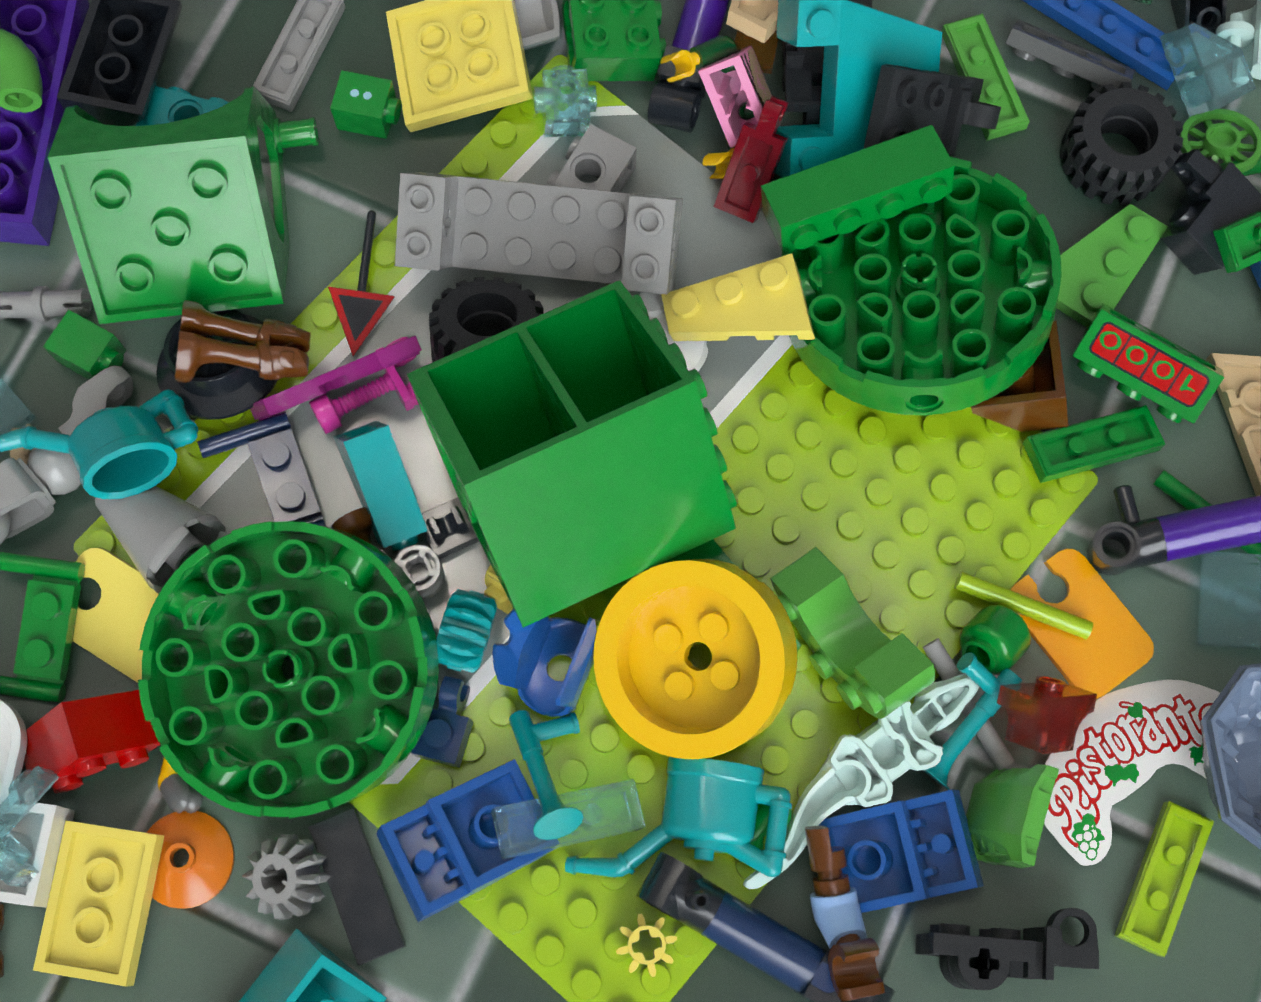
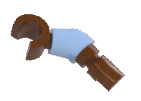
[805,826,885,1001]

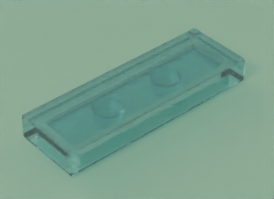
[491,779,646,860]

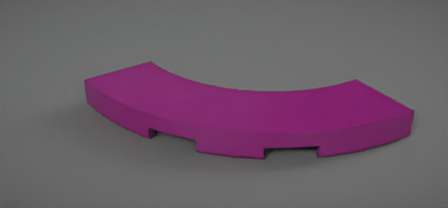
[250,335,422,421]

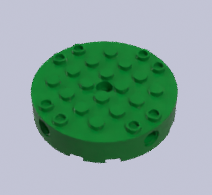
[782,157,1062,415]
[138,521,439,818]

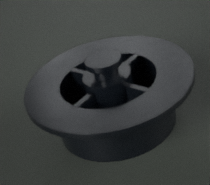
[156,309,278,420]

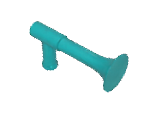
[923,653,1022,790]
[509,710,583,840]

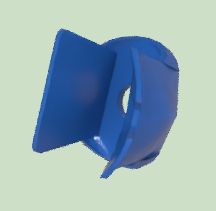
[492,609,597,717]

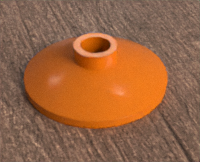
[146,811,235,909]

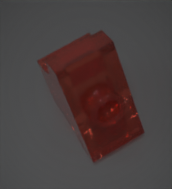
[997,676,1097,754]

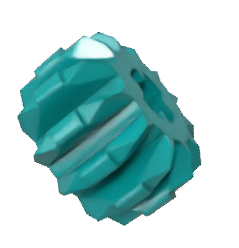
[436,589,497,673]

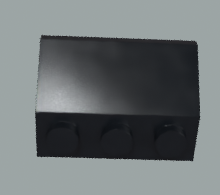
[57,0,182,126]

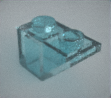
[1159,23,1256,117]

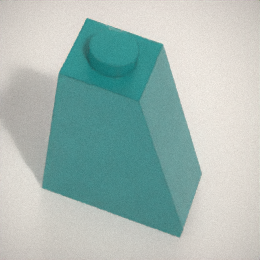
[333,421,428,551]

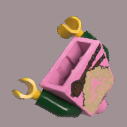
[660,35,772,179]

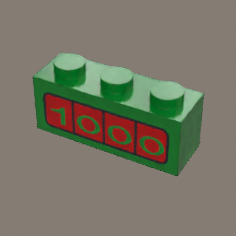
[1072,303,1225,424]

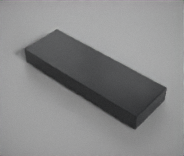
[308,808,406,966]

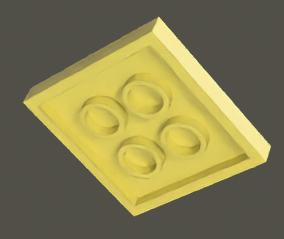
[386,0,533,132]

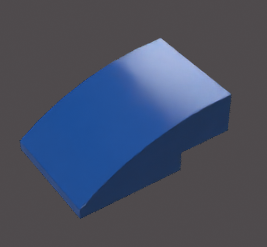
[376,759,559,922]
[818,789,984,913]

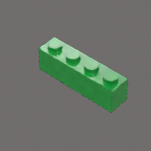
[761,125,955,254]

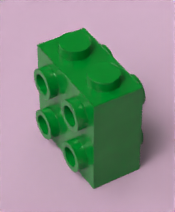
[562,0,666,81]

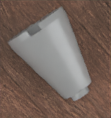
[95,486,226,594]

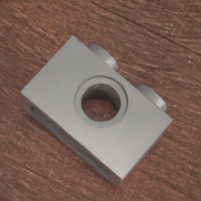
[546,124,637,192]

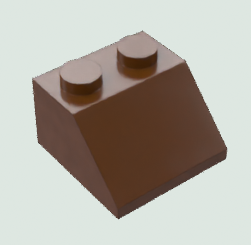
[971,321,1068,432]

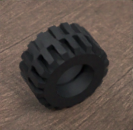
[1060,82,1183,205]
[429,277,544,362]

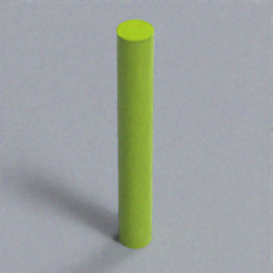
[954,571,1093,639]

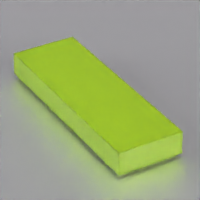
[1114,801,1214,957]

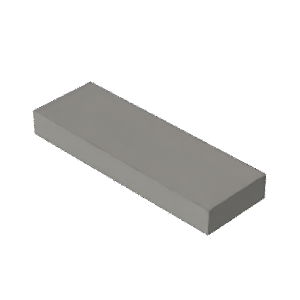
[253,0,346,112]

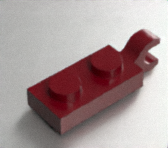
[713,96,789,223]

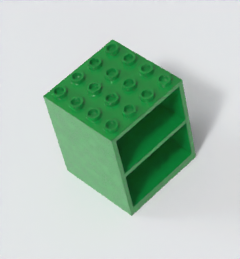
[406,280,737,628]

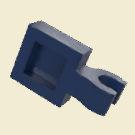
[411,676,474,768]

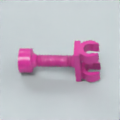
[309,337,419,434]

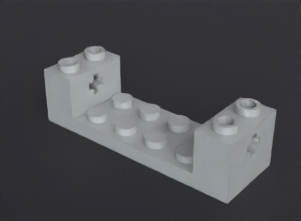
[395,172,683,295]

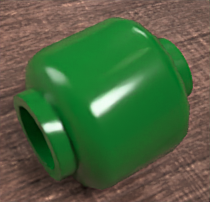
[959,605,1031,675]

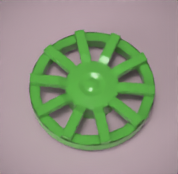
[1180,109,1261,173]

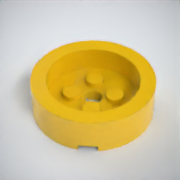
[593,559,798,759]

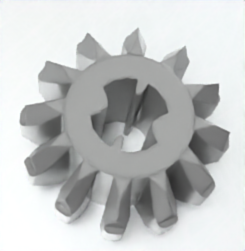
[242,833,331,920]

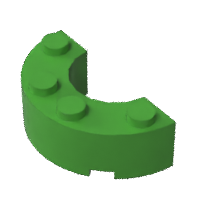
[770,547,935,719]

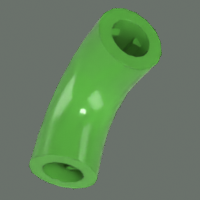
[0,28,43,113]

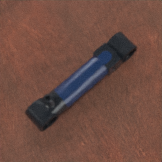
[636,852,895,1002]

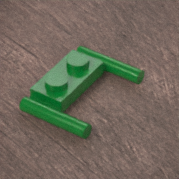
[0,551,85,703]

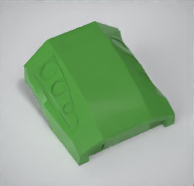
[966,764,1059,869]

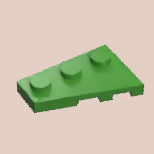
[1056,204,1168,328]

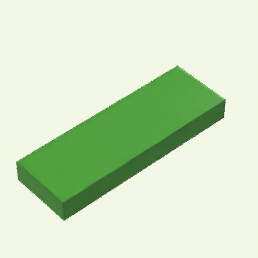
[941,13,1030,141]

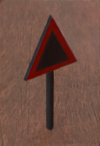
[328,210,395,357]

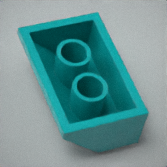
[239,928,387,1002]

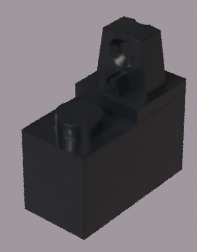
[1160,149,1261,275]

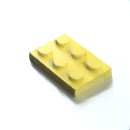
[33,820,164,987]

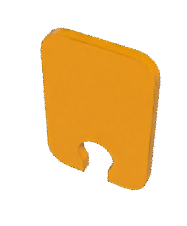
[1010,549,1154,700]

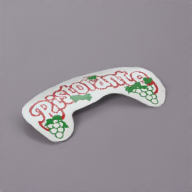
[1044,680,1220,866]

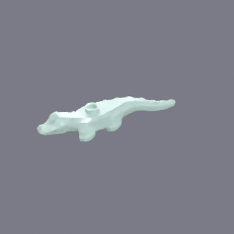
[743,673,979,889]

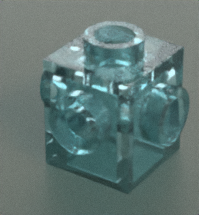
[533,65,597,137]

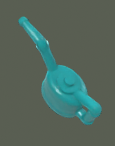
[0,389,198,499]
[565,757,792,877]

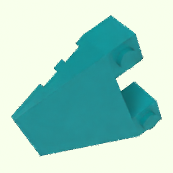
[775,0,943,178]

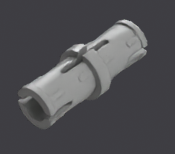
[0,286,92,322]

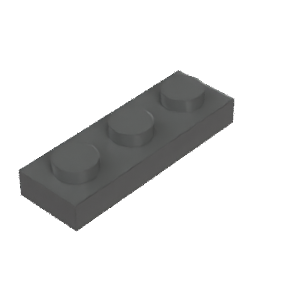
[1005,19,1135,92]

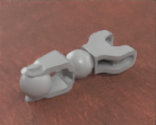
[0,366,174,546]

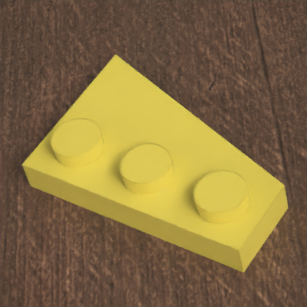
[661,253,815,341]

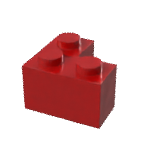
[24,690,161,793]

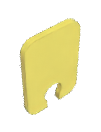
[72,548,159,683]

